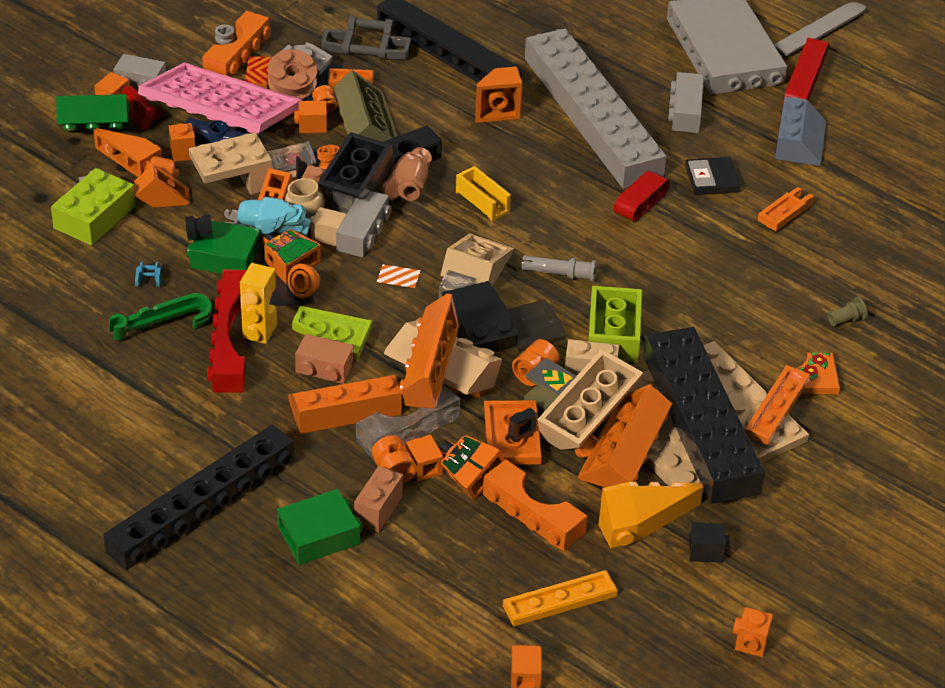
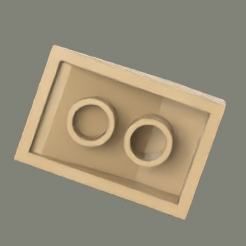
[441,233,514,286]

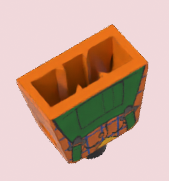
[262,230,321,284]

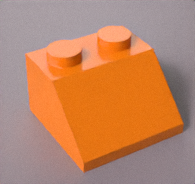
[475,67,522,123]

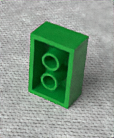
[56,94,130,131]

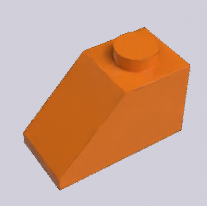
[134,164,190,208]

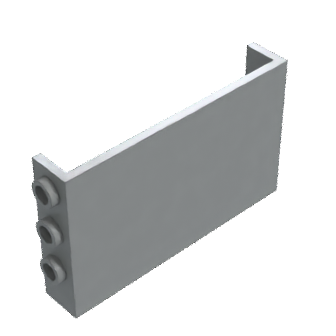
[667,0,787,95]

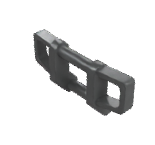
[321,15,411,59]

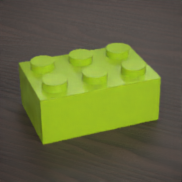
[51,168,136,246]
[588,286,642,363]

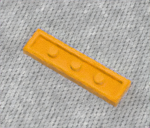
[503,570,618,627]

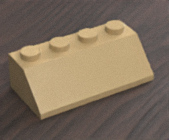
[384,318,502,395]
[537,349,644,450]

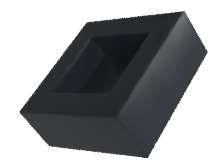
[508,407,537,442]

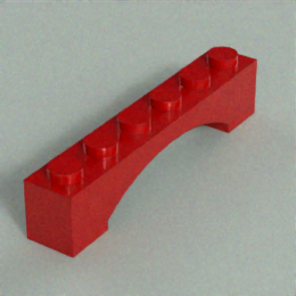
[207,270,247,393]

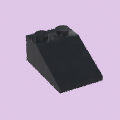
[318,132,395,199]
[442,281,519,352]

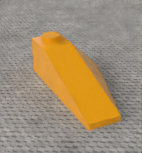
[599,482,703,548]

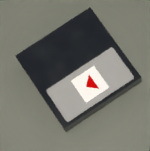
[685,157,741,195]

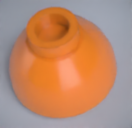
[287,264,320,298]

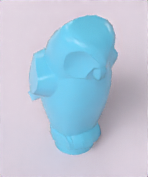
[237,197,311,237]

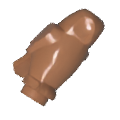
[381,147,432,201]

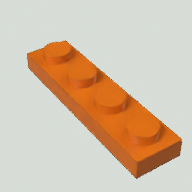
[745,365,810,446]

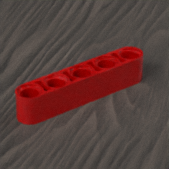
[783,37,829,104]

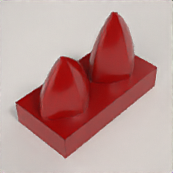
[122,86,165,129]

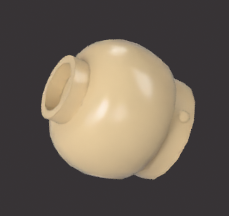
[285,178,325,219]

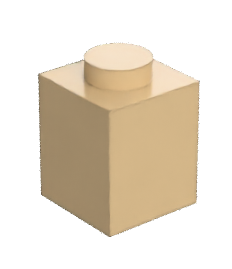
[309,207,347,246]

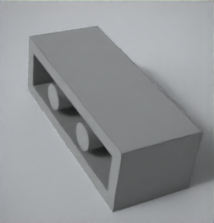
[668,72,703,133]
[336,191,391,257]

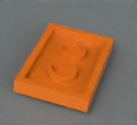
[484,400,541,465]

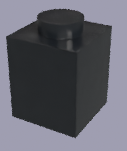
[689,522,730,563]

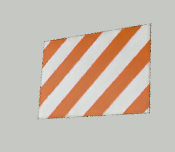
[377,265,421,288]

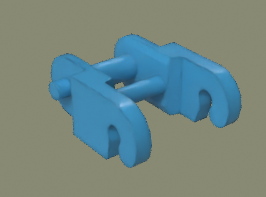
[135,262,161,287]

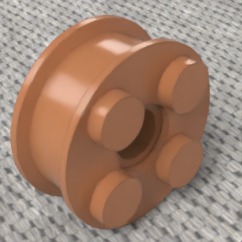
[268,49,317,100]

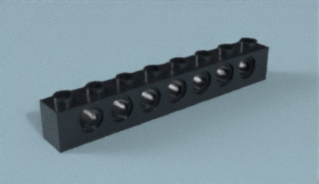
[103,424,294,571]

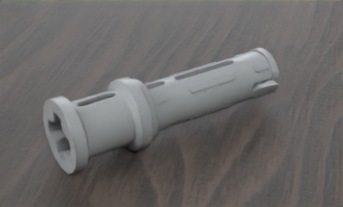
[522,255,597,282]

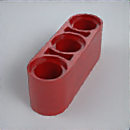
[613,170,670,222]

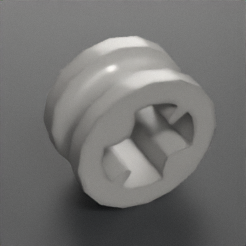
[215,24,235,45]

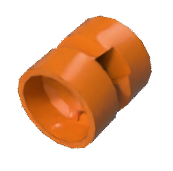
[512,339,560,386]
[371,435,417,484]

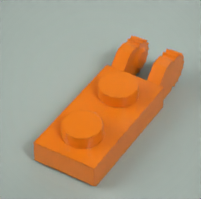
[757,187,815,231]

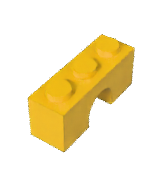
[240,263,277,344]

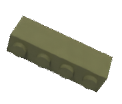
[333,70,397,142]

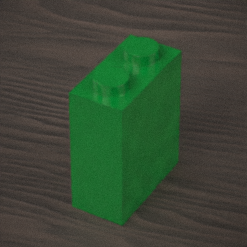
[187,220,261,274]
[277,489,363,565]

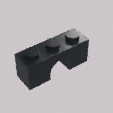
[383,125,442,178]

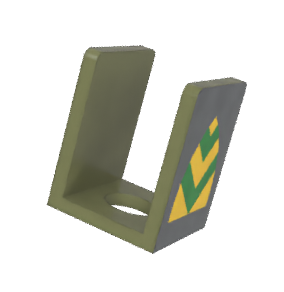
[524,358,576,412]

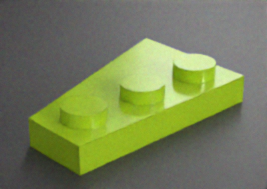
[292,306,372,361]

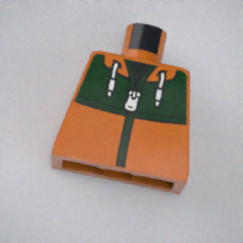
[439,435,505,501]

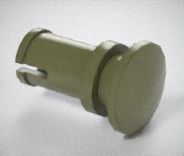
[827,296,868,327]

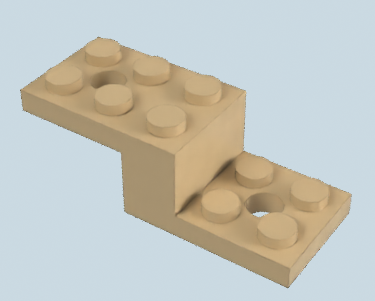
[189,132,314,194]

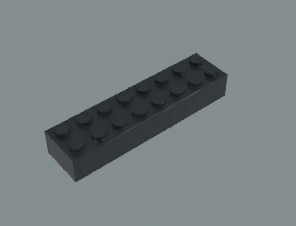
[643,327,765,504]

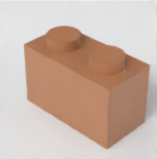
[295,334,354,384]
[354,466,403,533]

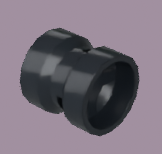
[185,214,213,241]

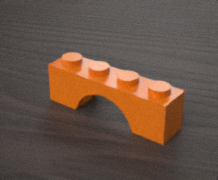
[202,11,271,77]
[483,459,587,552]

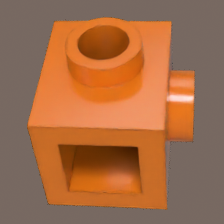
[733,607,773,657]

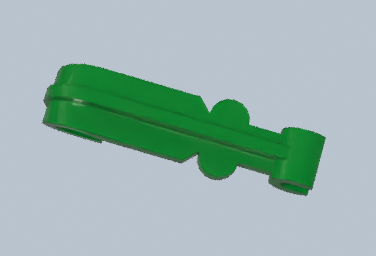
[109,293,212,341]

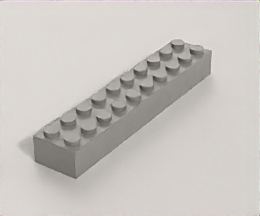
[525,28,666,188]

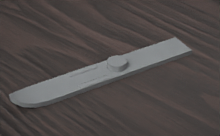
[774,2,866,56]

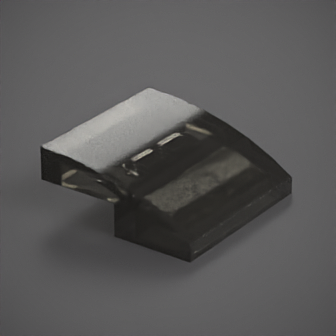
[508,299,567,352]

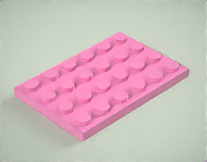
[138,62,302,134]

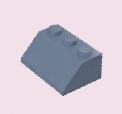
[775,97,826,166]

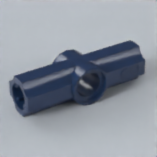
[186,117,246,143]

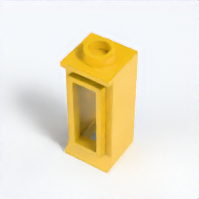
[456,166,511,222]

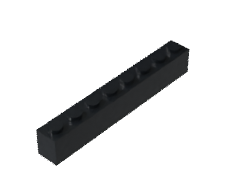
[377,0,522,83]

